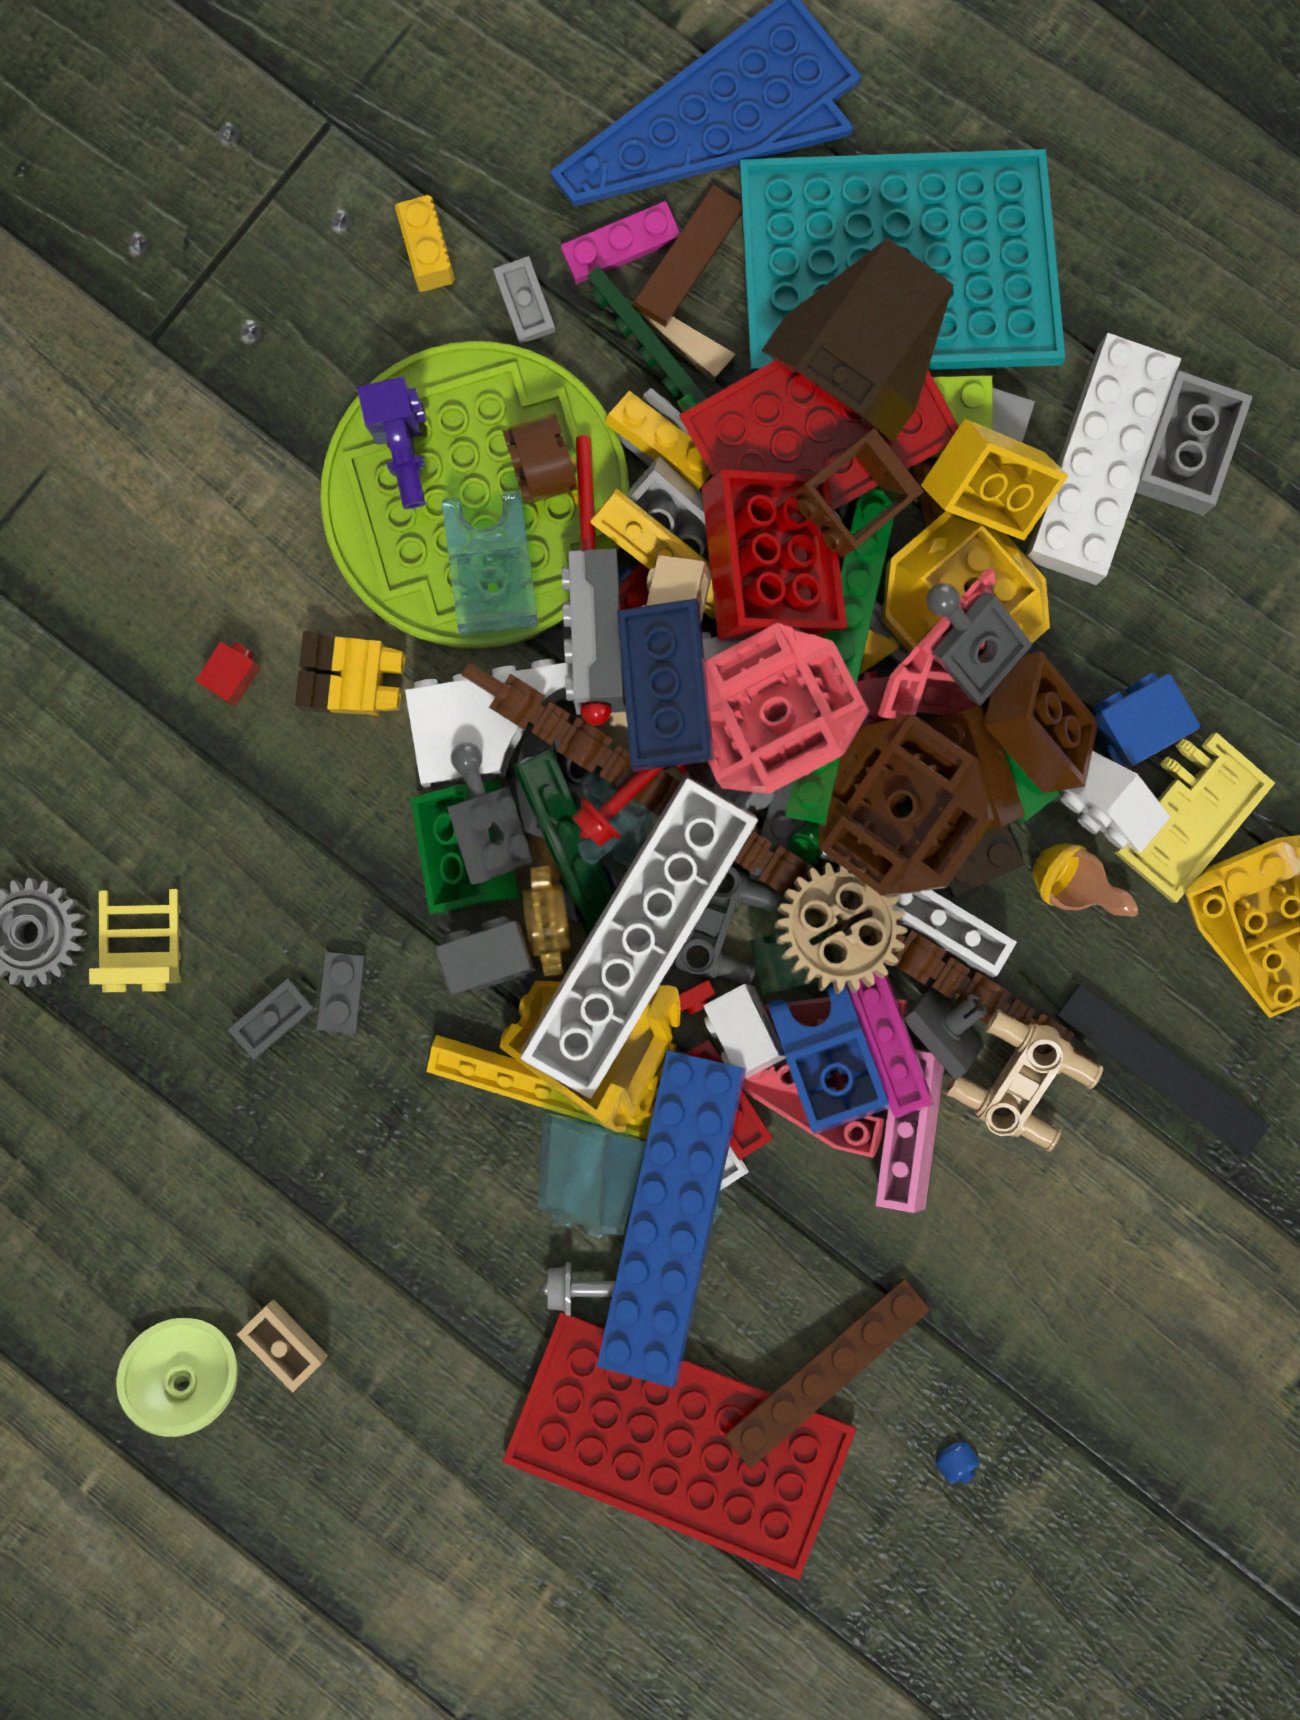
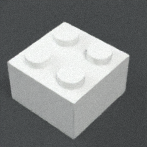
[1060,751,1170,853]

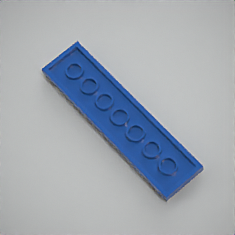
[597,1051,747,1388]

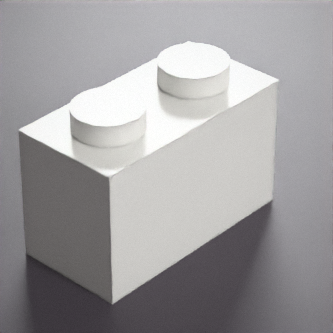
[704,984,786,1078]

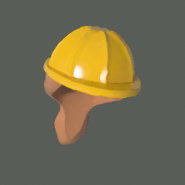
[1032,843,1138,917]

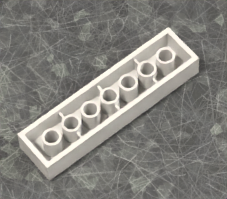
[520,774,758,1099]

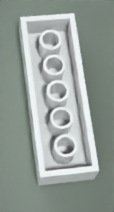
[1025,333,1181,585]

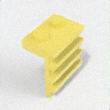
[89,889,181,992]

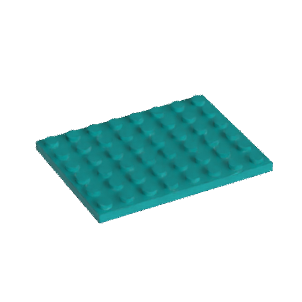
[739,149,1065,374]

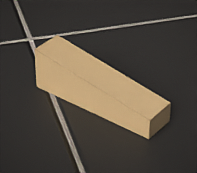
[642,314,736,384]

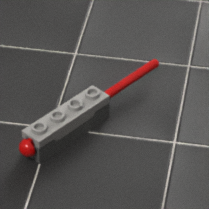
[562,435,625,726]

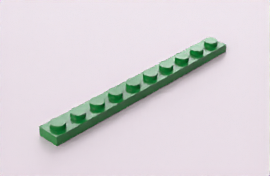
[786,486,895,825]

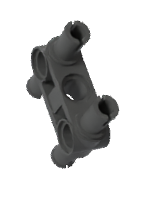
[672,866,781,985]

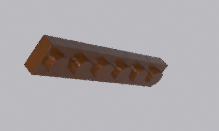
[723,1279,930,1468]

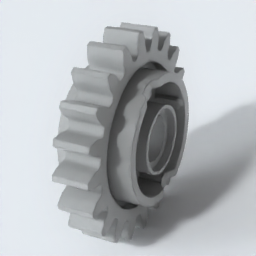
[0,878,88,987]

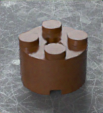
[502,413,578,504]

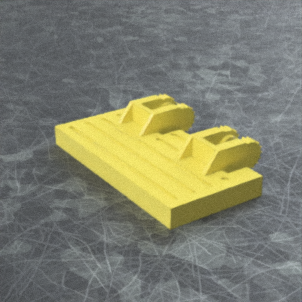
[1114,733,1275,903]

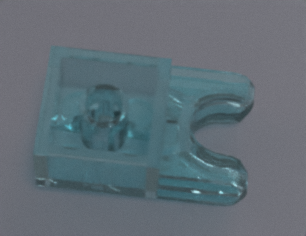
[442,490,538,636]

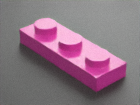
[560,201,680,284]

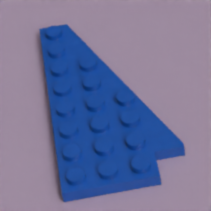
[550,0,862,207]

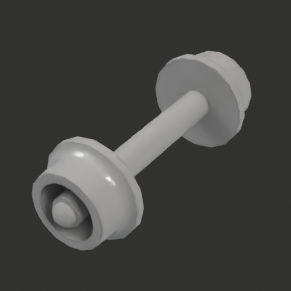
[541,1262,616,1316]

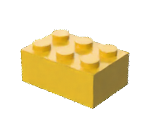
[921,419,1069,540]

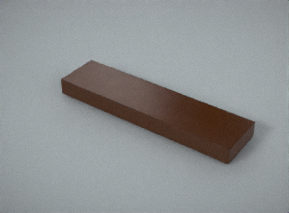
[633,185,742,328]

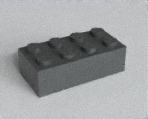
[435,916,538,995]

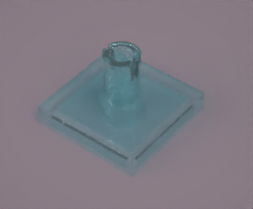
[578,779,653,868]

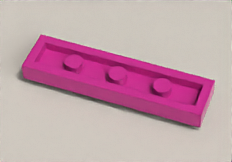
[845,972,935,1118]

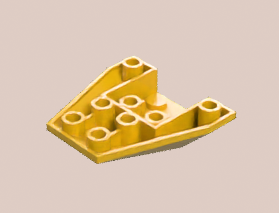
[1185,835,1300,1018]

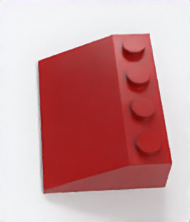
[701,470,847,640]

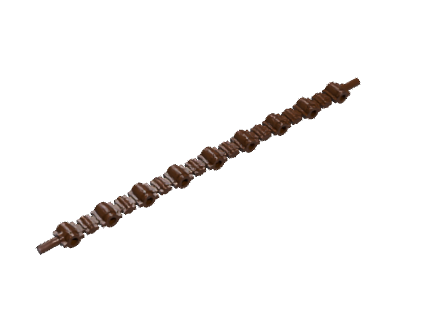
[461,662,1100,1065]

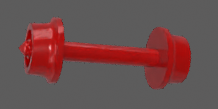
[572,764,688,847]

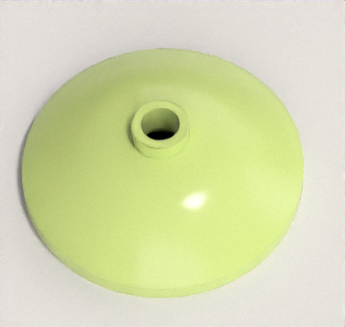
[116,1318,238,1437]

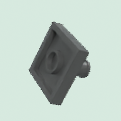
[903,987,988,1080]

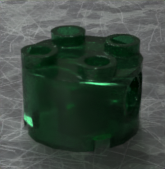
[749,923,836,994]

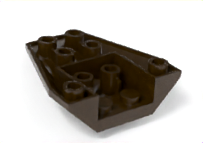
[762,238,954,443]

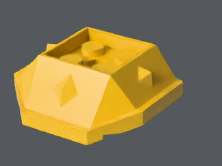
[881,511,1050,653]

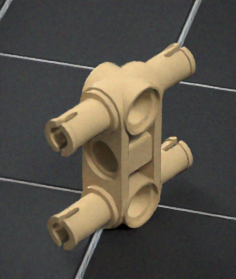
[945,1009,1103,1152]

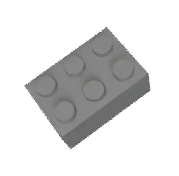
[1136,371,1253,516]

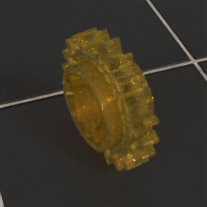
[523,866,571,976]

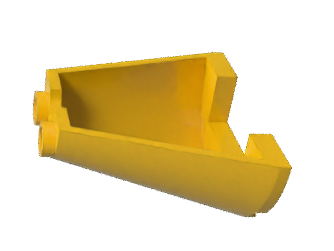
[500,981,680,1132]

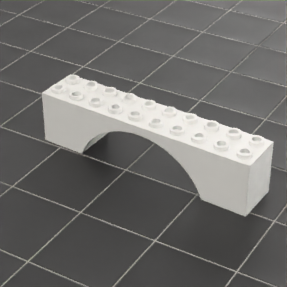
[405,632,785,792]

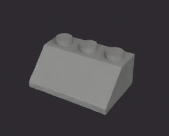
[625,456,710,563]

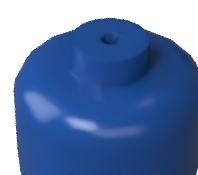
[936,1441,980,1485]

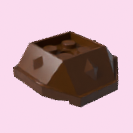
[819,713,994,897]

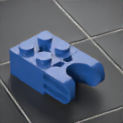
[769,982,890,1135]

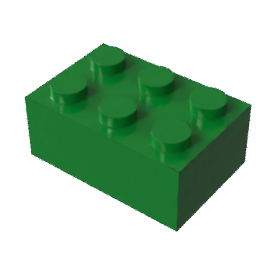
[410,781,519,914]

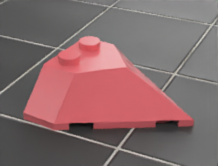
[878,568,996,719]

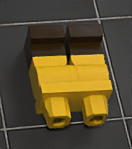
[295,631,406,716]

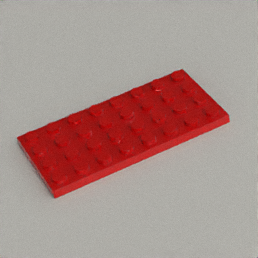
[502,1311,856,1580]

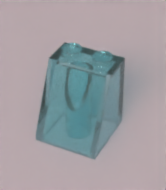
[538,1113,647,1240]

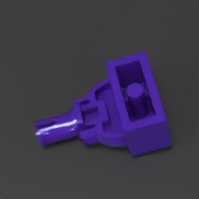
[357,377,427,510]

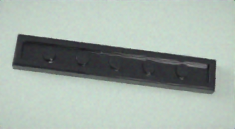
[1055,984,1271,1157]

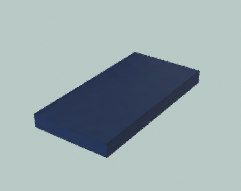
[617,598,714,772]

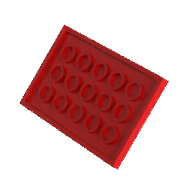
[679,360,959,511]

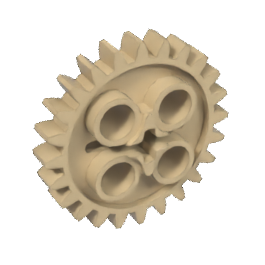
[774,863,907,994]

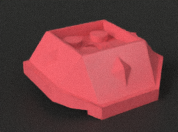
[705,623,869,794]

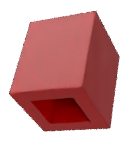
[195,642,260,707]

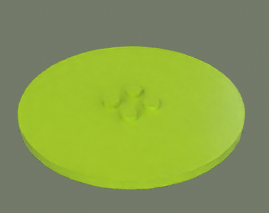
[320,341,630,649]

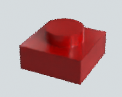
[679,979,715,1015]

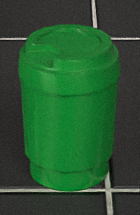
[788,821,822,866]

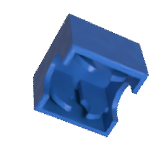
[1091,672,1200,768]

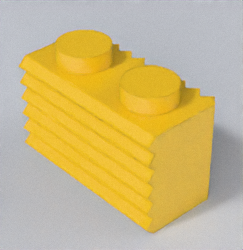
[395,195,455,292]

